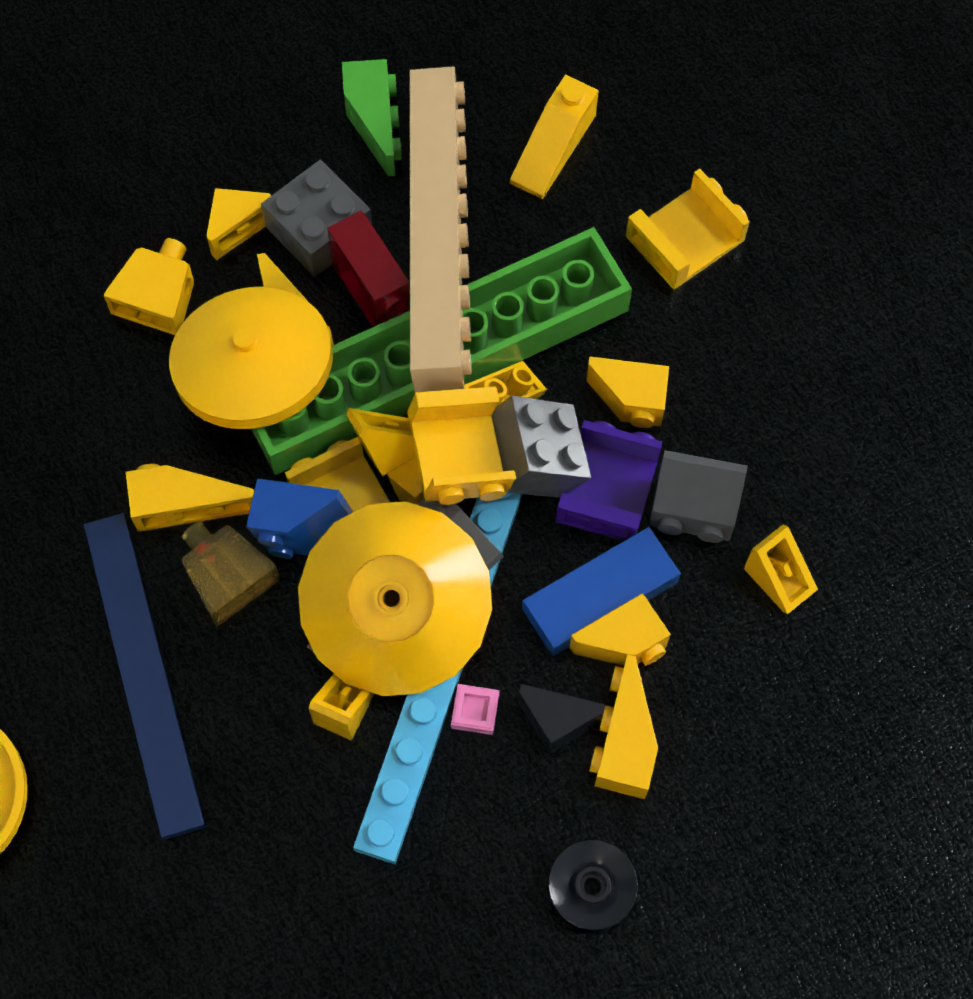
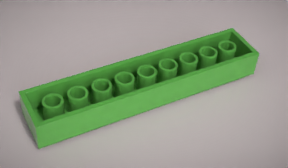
[251,227,632,475]

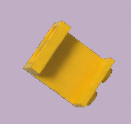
[626,168,750,290]
[407,387,516,505]
[285,437,390,512]

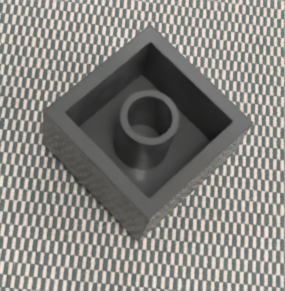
[261,159,372,277]
[491,396,591,498]

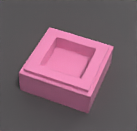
[451,684,500,735]

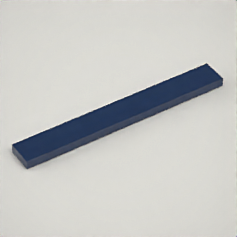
[84,513,206,840]

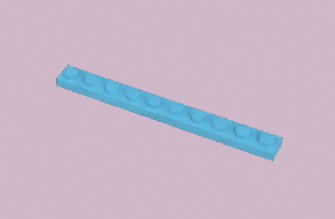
[353,493,523,864]

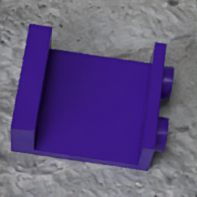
[556,420,663,541]

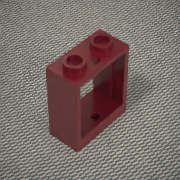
[327,210,410,327]

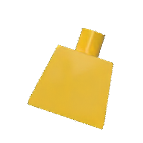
[104,238,194,335]

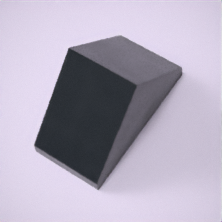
[518,684,605,753]

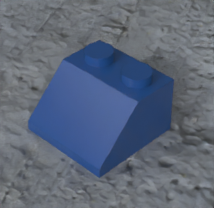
[246,479,354,559]

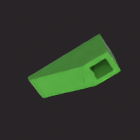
[342,59,402,176]

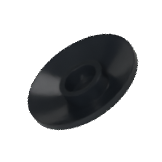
[549,840,638,930]

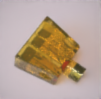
[181,522,280,627]

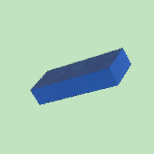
[522,527,681,657]

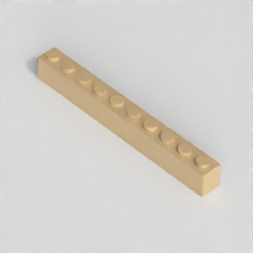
[410,66,472,393]

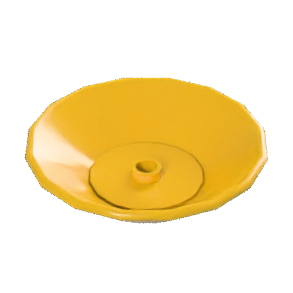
[298,501,492,696]

